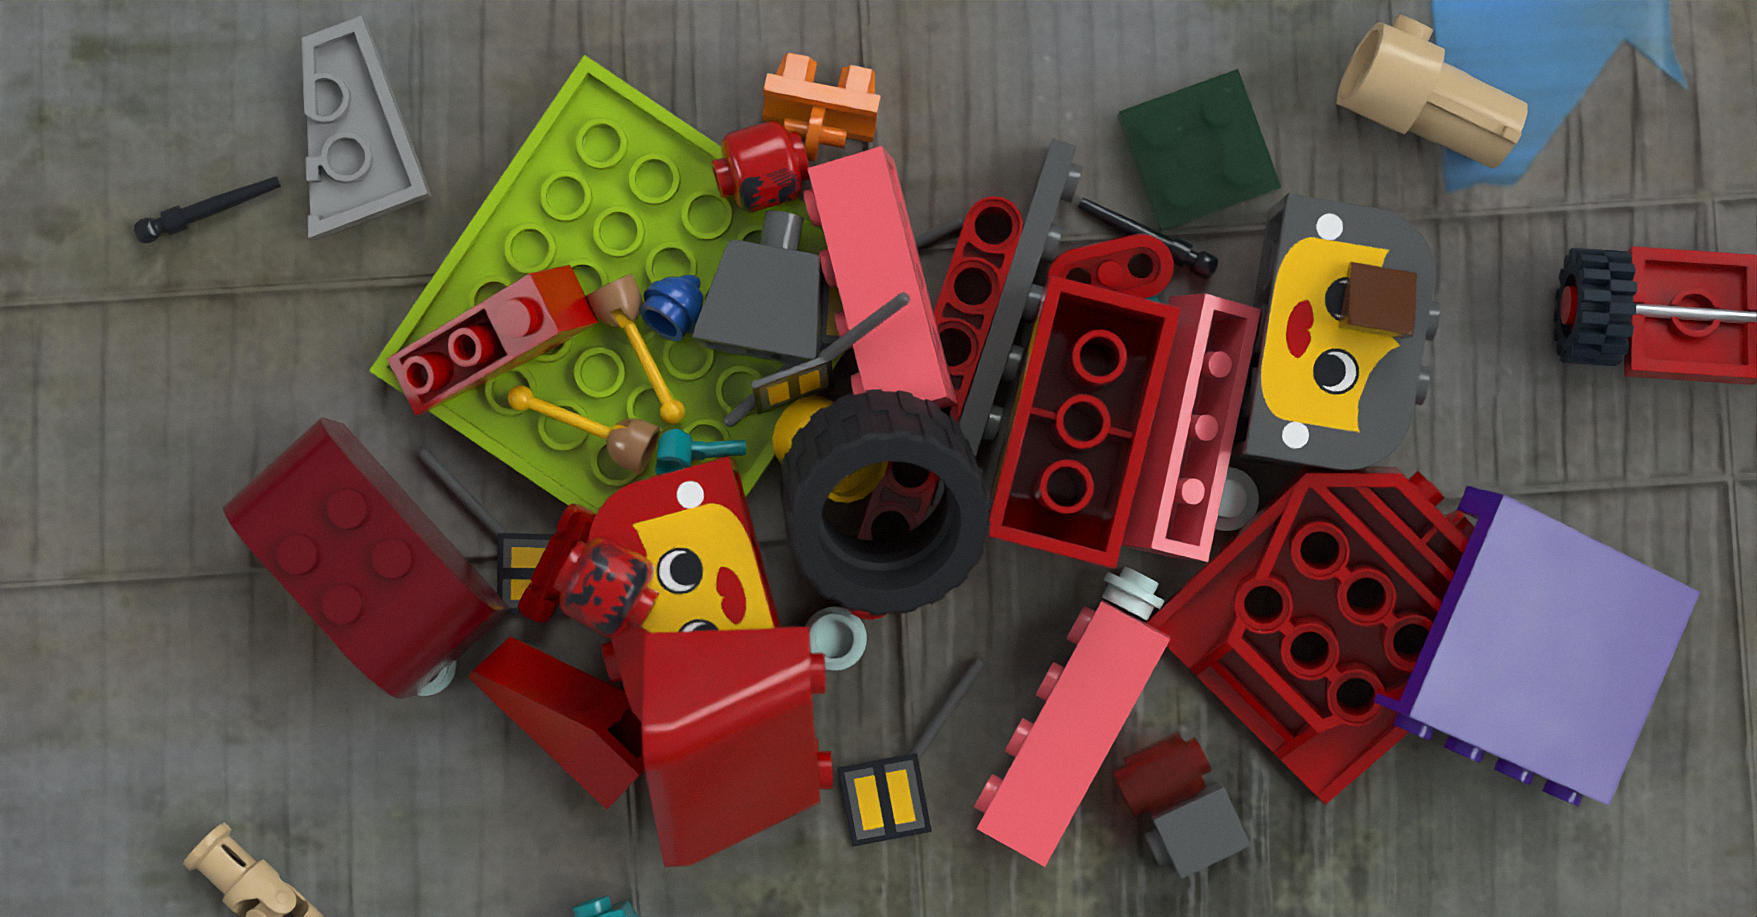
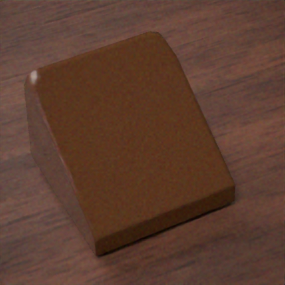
[1339,262,1417,339]

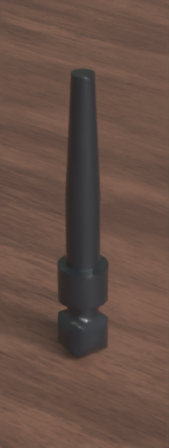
[134,176,281,243]
[1078,197,1218,279]

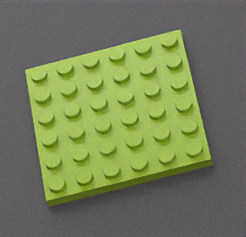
[369,55,846,514]

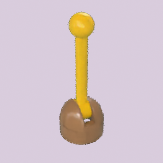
[586,273,685,425]
[508,385,660,475]

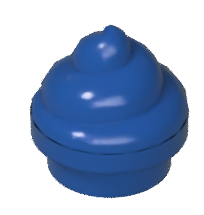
[640,275,704,341]

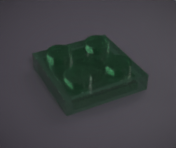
[1117,69,1282,233]

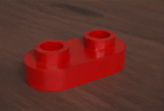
[1046,233,1174,299]

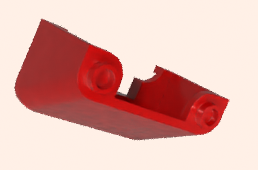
[642,627,833,867]

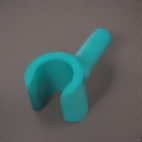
[655,429,746,476]

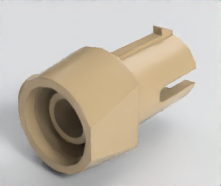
[1336,14,1528,169]

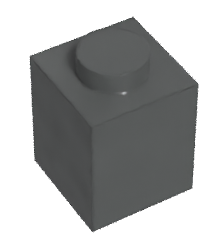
[1144,781,1251,879]

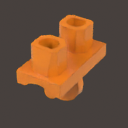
[762,53,880,162]

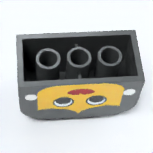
[1230,193,1440,471]

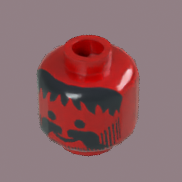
[711,121,810,213]
[553,536,660,638]

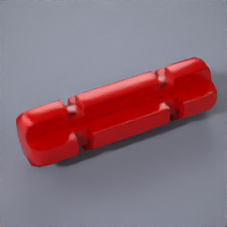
[518,503,596,623]

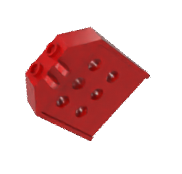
[1145,467,1475,805]

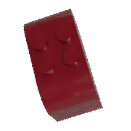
[223,417,512,699]

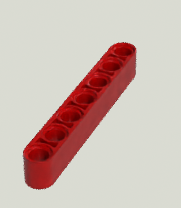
[848,196,1023,620]

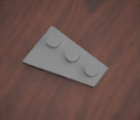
[302,16,432,241]

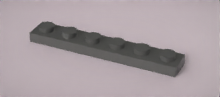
[931,138,1083,507]

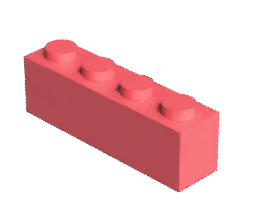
[804,146,957,409]
[1121,293,1261,562]
[974,599,1170,867]

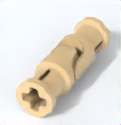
[183,822,324,917]

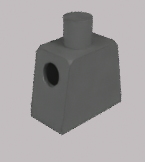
[693,210,824,366]

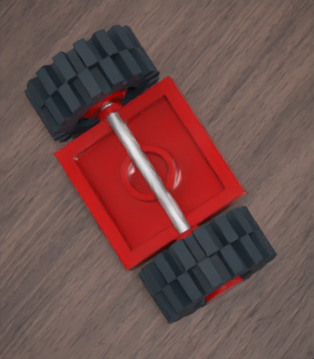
[1554,246,1757,385]

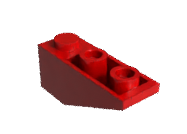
[387,265,599,416]
[468,636,645,810]

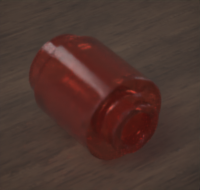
[1111,731,1212,817]

